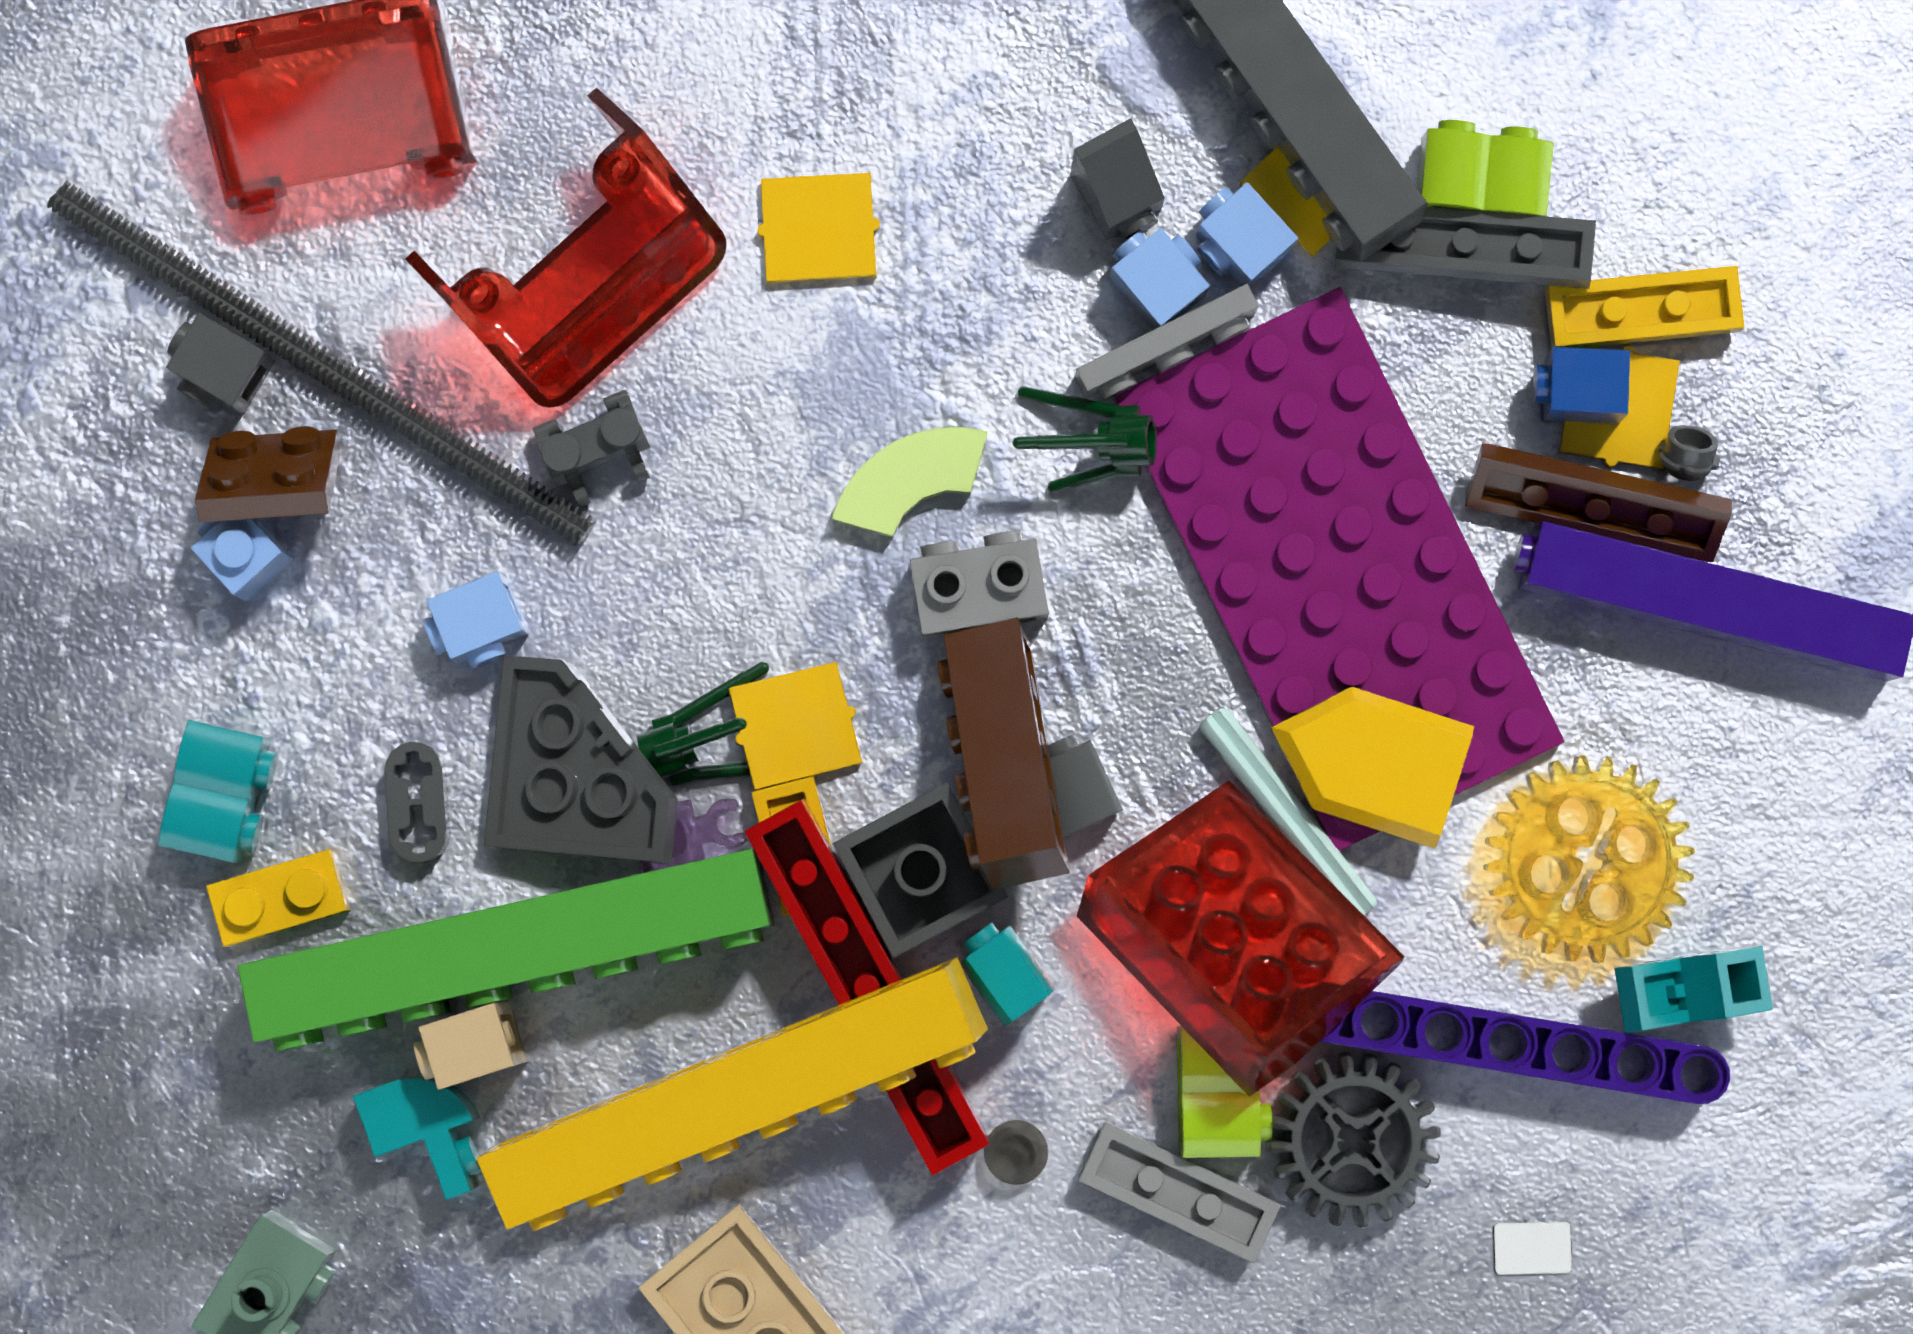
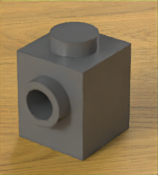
[166,313,276,415]

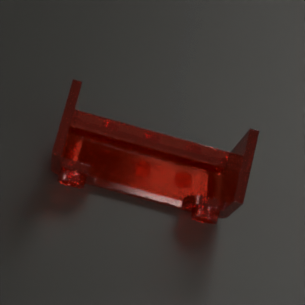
[405,87,727,408]

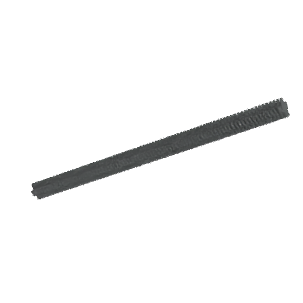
[47,180,597,546]

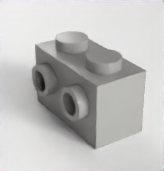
[910,530,1049,640]

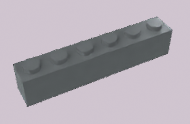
[1174,0,1427,262]

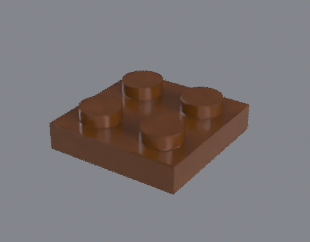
[195,426,341,523]

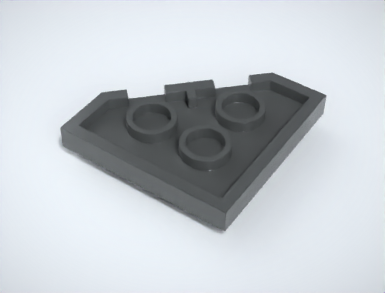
[484,655,678,864]

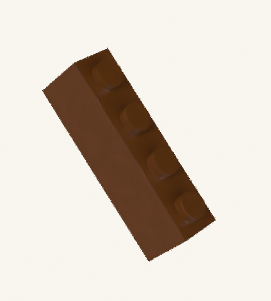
[938,617,1070,890]

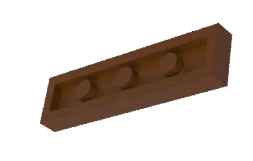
[1465,442,1732,563]

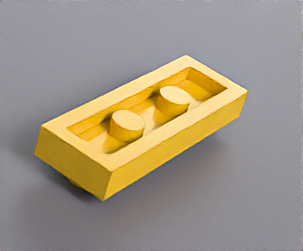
[1544,266,1745,349]

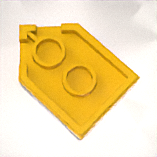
[1270,687,1474,849]

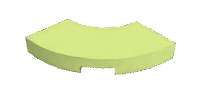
[831,427,988,538]

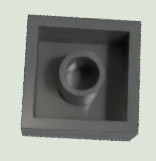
[833,782,1008,958]

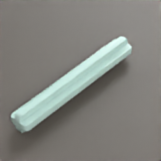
[1200,707,1377,922]

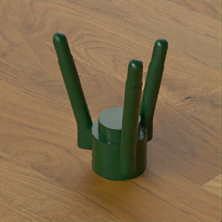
[1012,386,1157,493]
[637,661,769,787]

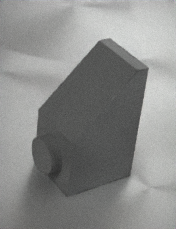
[1070,118,1165,240]

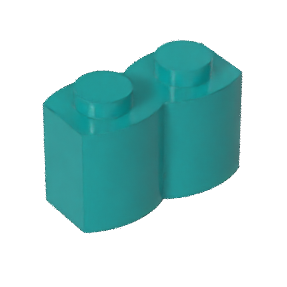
[158,720,278,863]
[959,923,1056,1027]

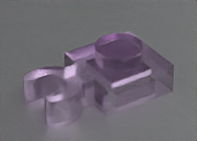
[639,799,748,873]

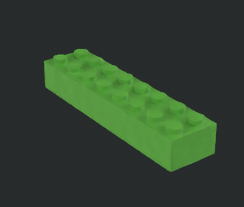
[237,849,775,1052]

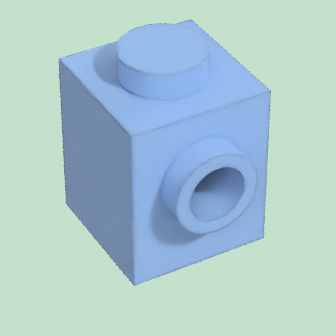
[1196,182,1299,288]
[1109,227,1210,330]
[191,519,295,602]
[423,571,529,669]

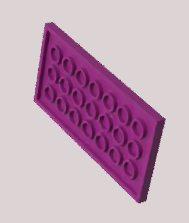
[1112,286,1565,851]

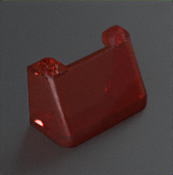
[185,0,478,215]

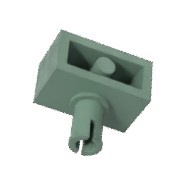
[191,1210,337,1334]

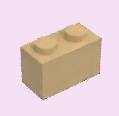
[414,1001,528,1090]

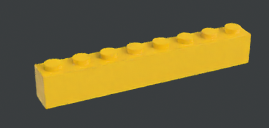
[476,957,988,1231]

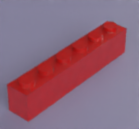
[744,798,990,1176]

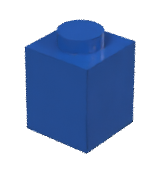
[1532,347,1630,424]

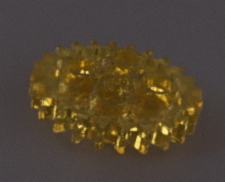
[1483,755,1695,963]

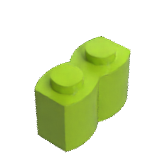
[1417,119,1554,216]
[1176,1024,1273,1158]

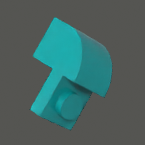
[1614,946,1773,1032]
[353,1076,482,1200]

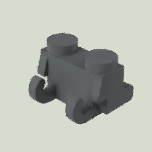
[532,389,651,507]

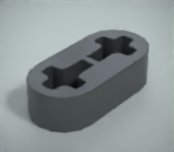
[384,742,450,863]

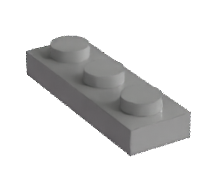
[1074,283,1259,401]
[1078,1121,1281,1264]

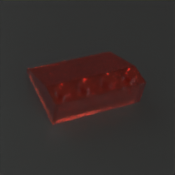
[1077,780,1405,1097]

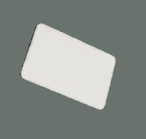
[1493,1222,1572,1275]

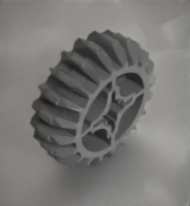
[1266,1052,1441,1228]

